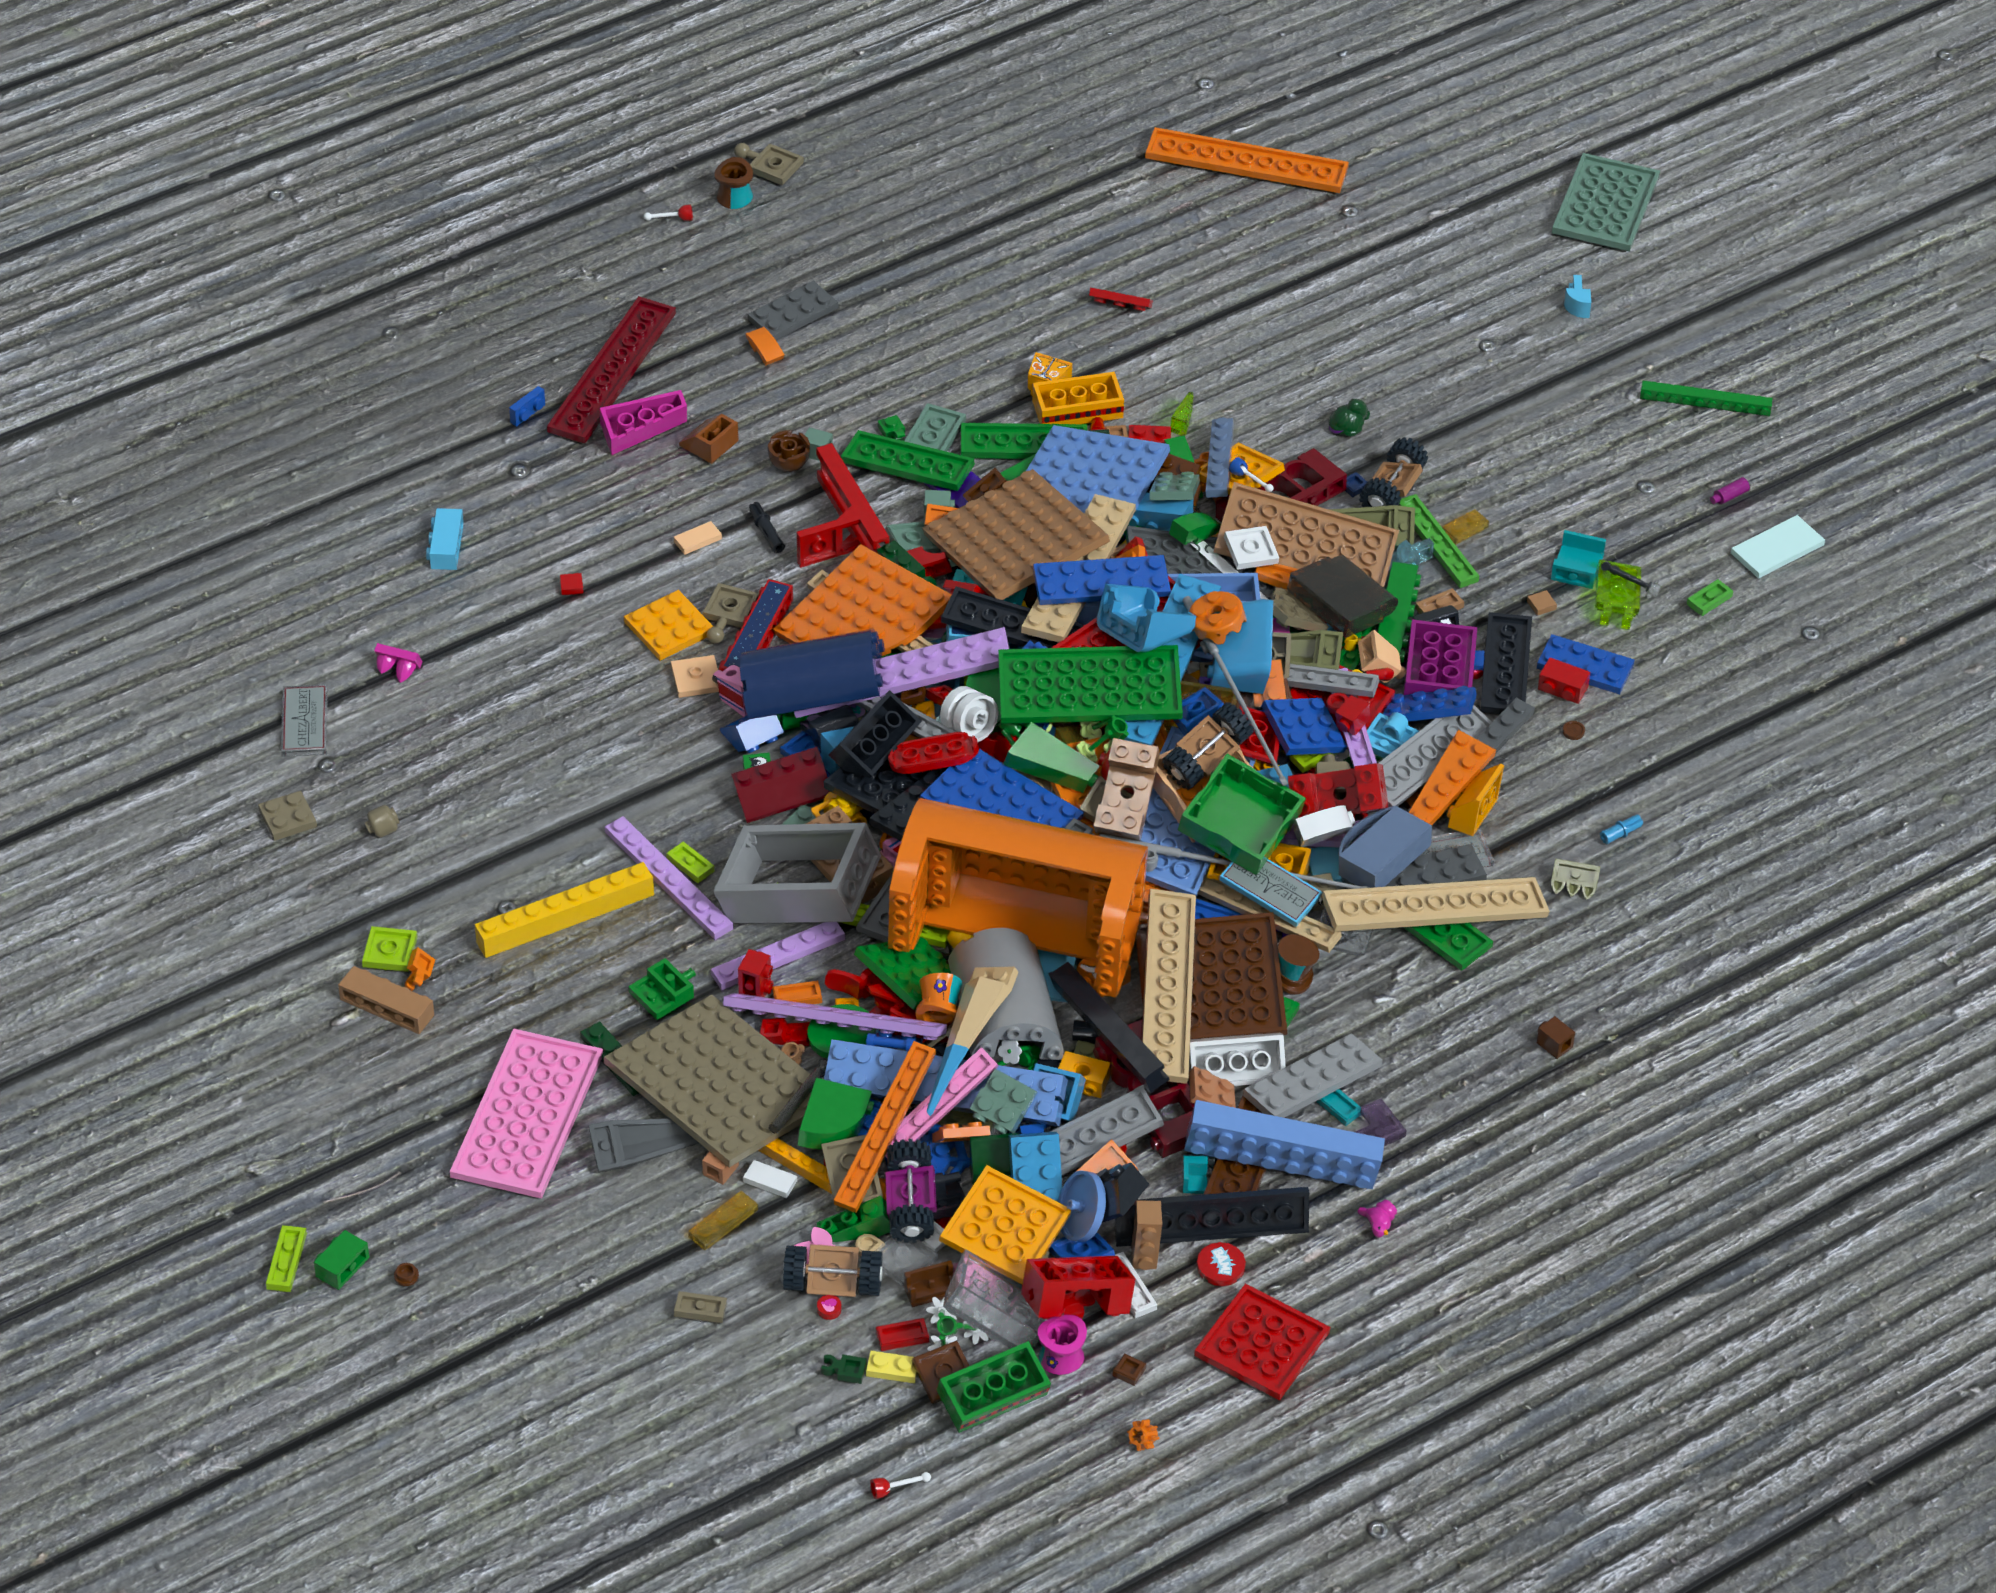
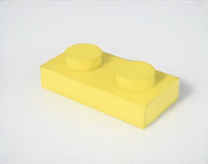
[866,1351,917,1383]

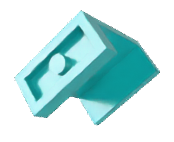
[1551,530,1606,589]

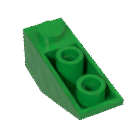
[817,1196,890,1242]

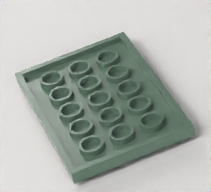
[1552,153,1660,251]

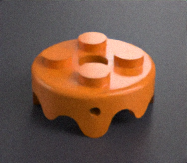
[1189,591,1247,645]

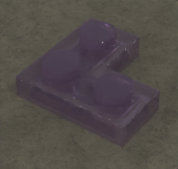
[1355,1098,1407,1146]

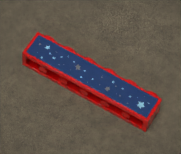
[719,579,793,672]

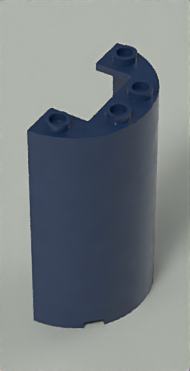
[740,629,885,720]

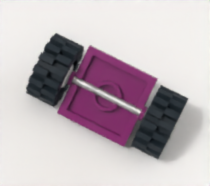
[885,1139,937,1243]

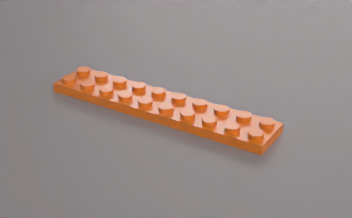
[1145,127,1349,193]

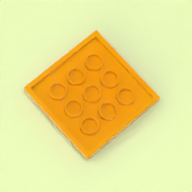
[939,1165,1072,1284]

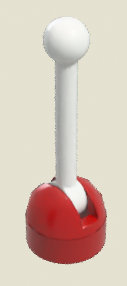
[644,204,693,221]
[870,1472,931,1499]

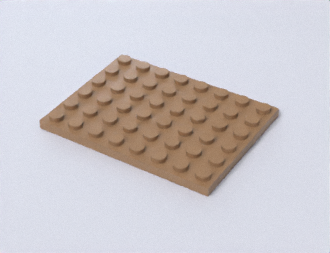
[922,469,1110,600]

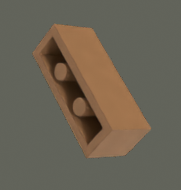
[1131,1201,1162,1270]

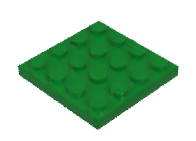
[854,937,958,1010]

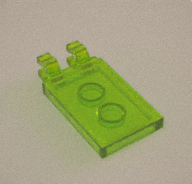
[1595,559,1642,630]

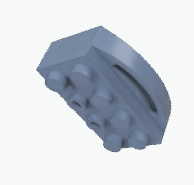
[1339,805,1432,888]

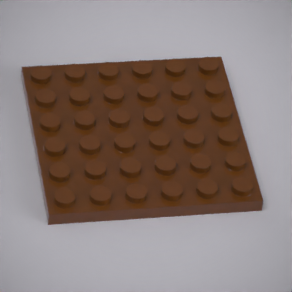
[1136,912,1287,1039]

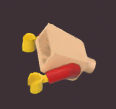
[1344,630,1406,683]

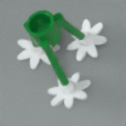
[926,1295,993,1351]

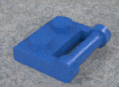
[866,1030,922,1051]

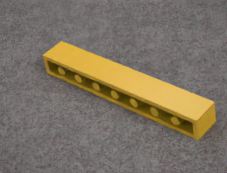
[474,862,654,958]

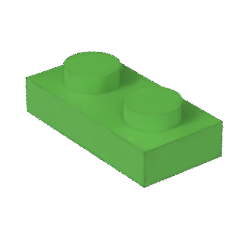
[1686,579,1733,616]

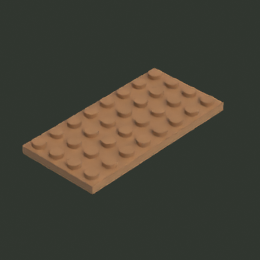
[1213,482,1399,590]

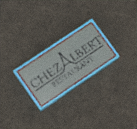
[1219,859,1322,927]

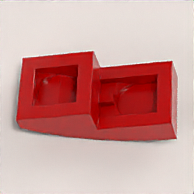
[760,1018,810,1046]

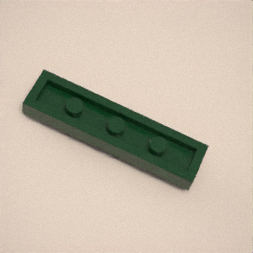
[580,1021,639,1097]

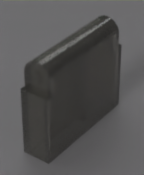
[1287,555,1398,638]

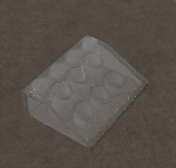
[943,1249,1045,1349]

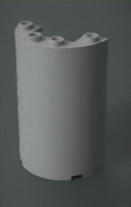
[948,928,1064,1060]

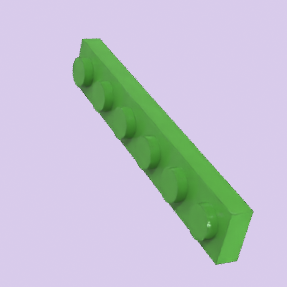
[1398,494,1479,588]

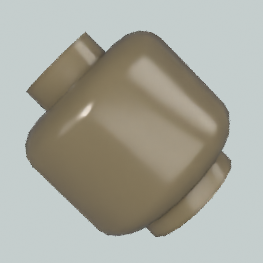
[365,805,400,838]

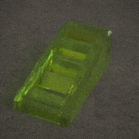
[1171,392,1194,436]

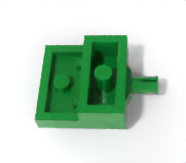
[628,958,696,1020]

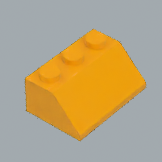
[1447,764,1504,836]

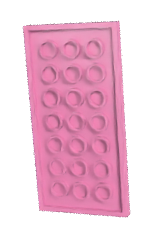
[450,1029,603,1199]

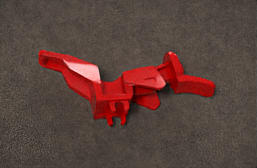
[825,968,951,1049]

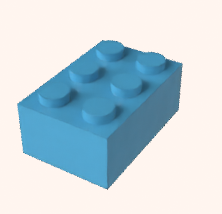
[1008,1132,1062,1202]

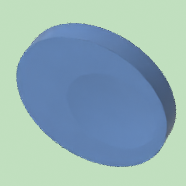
[1059,1170,1106,1242]

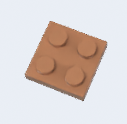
[1189,1066,1236,1108]

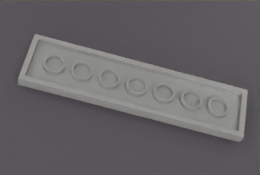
[1379,705,1492,807]

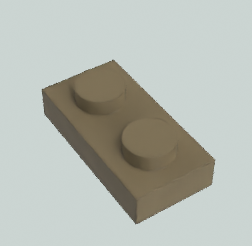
[674,1291,727,1323]

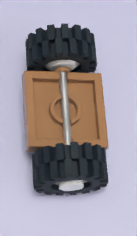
[1359,437,1428,507]
[1162,702,1254,790]
[783,1244,883,1297]

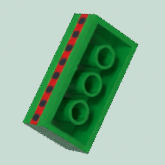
[936,1341,1051,1433]

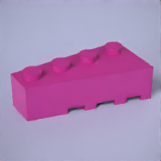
[600,390,687,455]

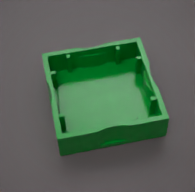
[1178,753,1306,875]

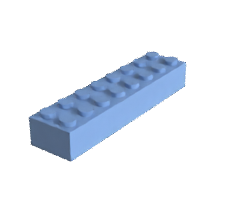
[1184,1100,1385,1190]

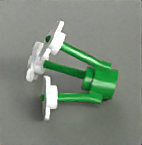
[997,1040,1041,1071]

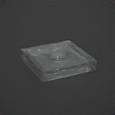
[875,1237,938,1287]

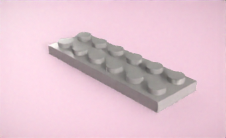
[1243,1033,1382,1118]
[1050,1086,1164,1175]

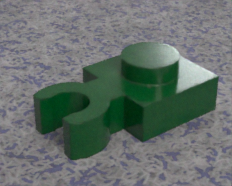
[821,1354,867,1384]

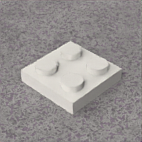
[1224,526,1279,570]

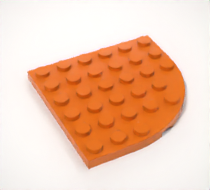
[773,544,952,656]

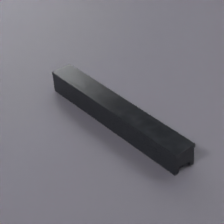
[1048,962,1170,1093]

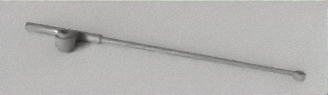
[1183,596,1288,786]
[1100,833,1369,889]

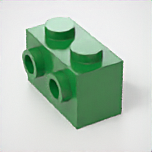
[314,1230,370,1290]

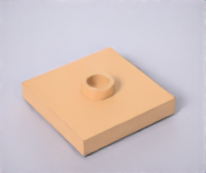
[671,655,719,698]

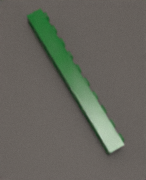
[1640,380,1773,416]

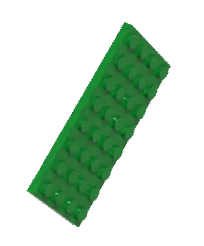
[998,645,1183,724]

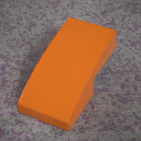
[745,327,785,366]

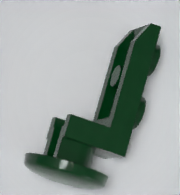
[877,540,937,586]

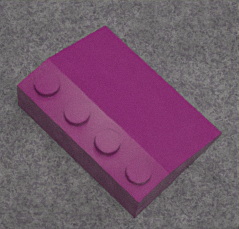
[1403,619,1477,695]

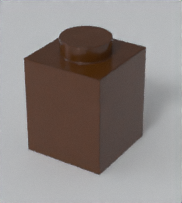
[1537,1016,1575,1059]

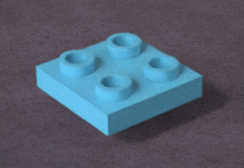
[1367,712,1419,758]

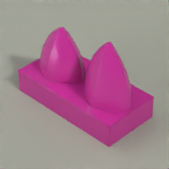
[374,643,423,683]

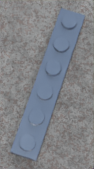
[1206,418,1234,498]

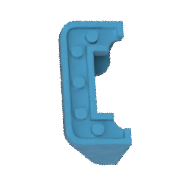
[1097,584,1196,653]
[1207,599,1273,694]

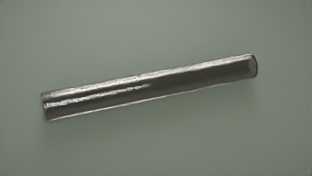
[769,1066,825,1134]

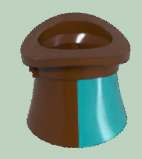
[714,157,753,209]
[1278,934,1320,995]

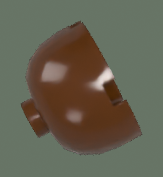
[768,430,810,472]

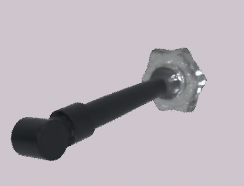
[1601,561,1661,599]

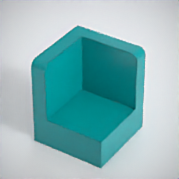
[1183,1156,1208,1194]

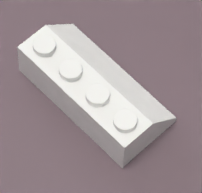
[1189,1033,1286,1086]

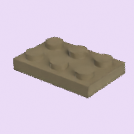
[821,1134,883,1212]

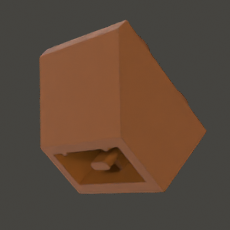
[679,413,739,464]

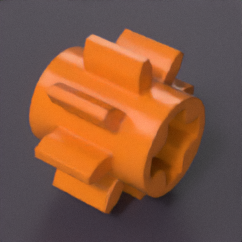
[1127,1419,1160,1451]

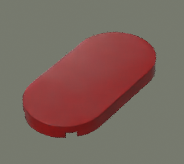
[888,732,979,774]

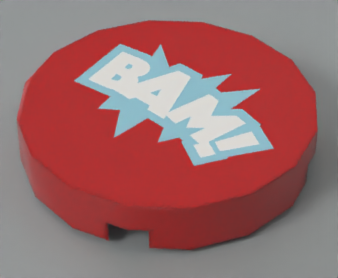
[1197,1242,1246,1286]

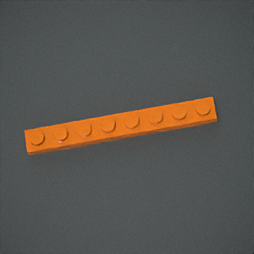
[834,1041,936,1213]

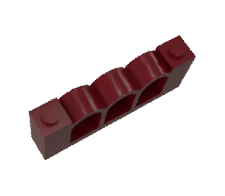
[1216,448,1347,522]
[1093,1019,1194,1158]

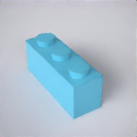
[426,508,464,570]

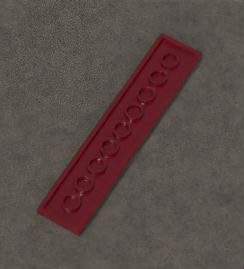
[547,296,676,444]

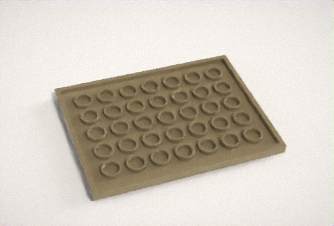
[604,994,816,1168]

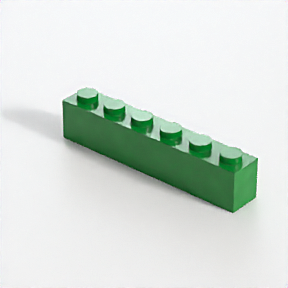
[1378,562,1421,664]

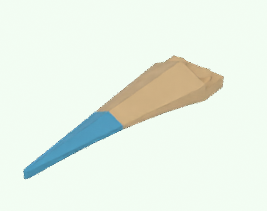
[927,966,1019,1116]

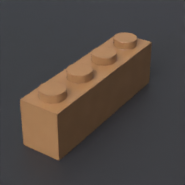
[338,966,434,1034]

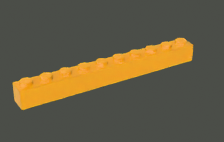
[758,1138,832,1194]

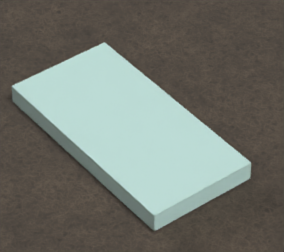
[1731,515,1825,579]

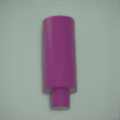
[1710,477,1750,505]

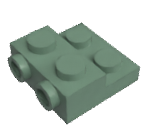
[970,1069,1038,1134]

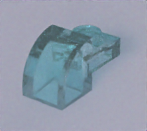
[1395,538,1434,571]

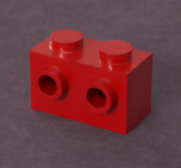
[738,949,774,997]

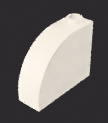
[1293,805,1355,847]

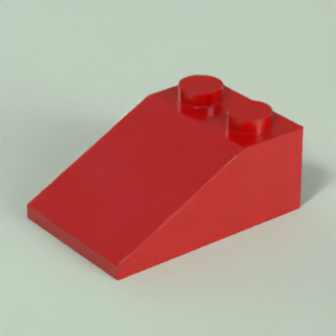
[1238,706,1279,764]

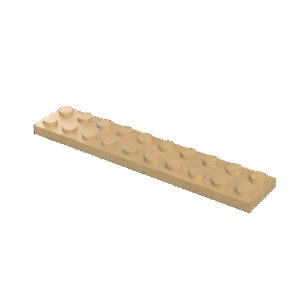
[1021,494,1136,642]
[1321,877,1550,932]
[1142,888,1196,1084]

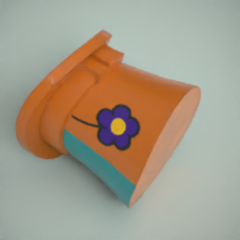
[916,973,963,1025]

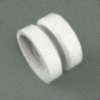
[940,686,998,742]

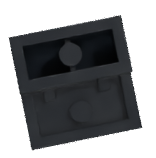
[800,704,859,749]

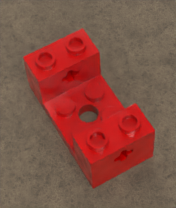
[1288,763,1389,818]
[1021,1256,1136,1319]

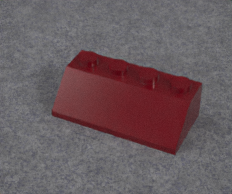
[731,747,830,823]

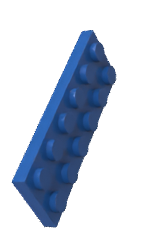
[1033,555,1171,605]

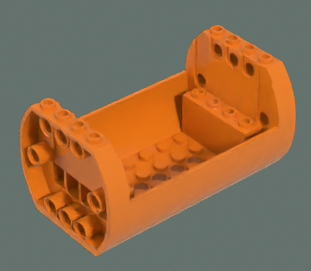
[888,798,1148,998]

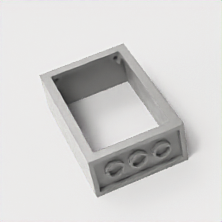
[714,823,881,923]

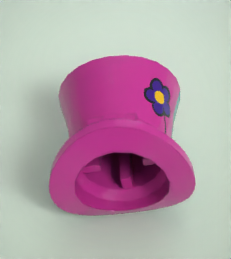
[1038,1315,1087,1375]

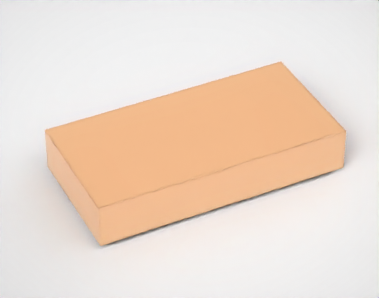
[674,521,722,555]

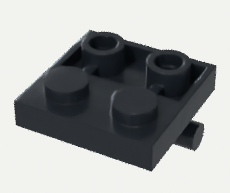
[933,1172,965,1221]

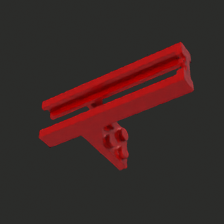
[797,443,889,568]

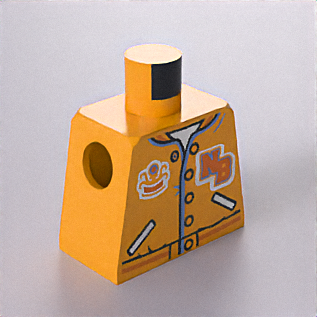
[1027,352,1072,396]

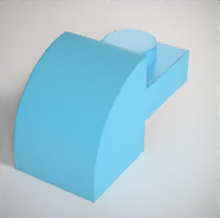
[1564,275,1591,318]

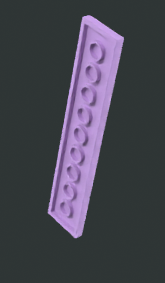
[794,627,1009,718]

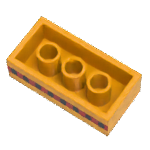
[1032,372,1124,424]

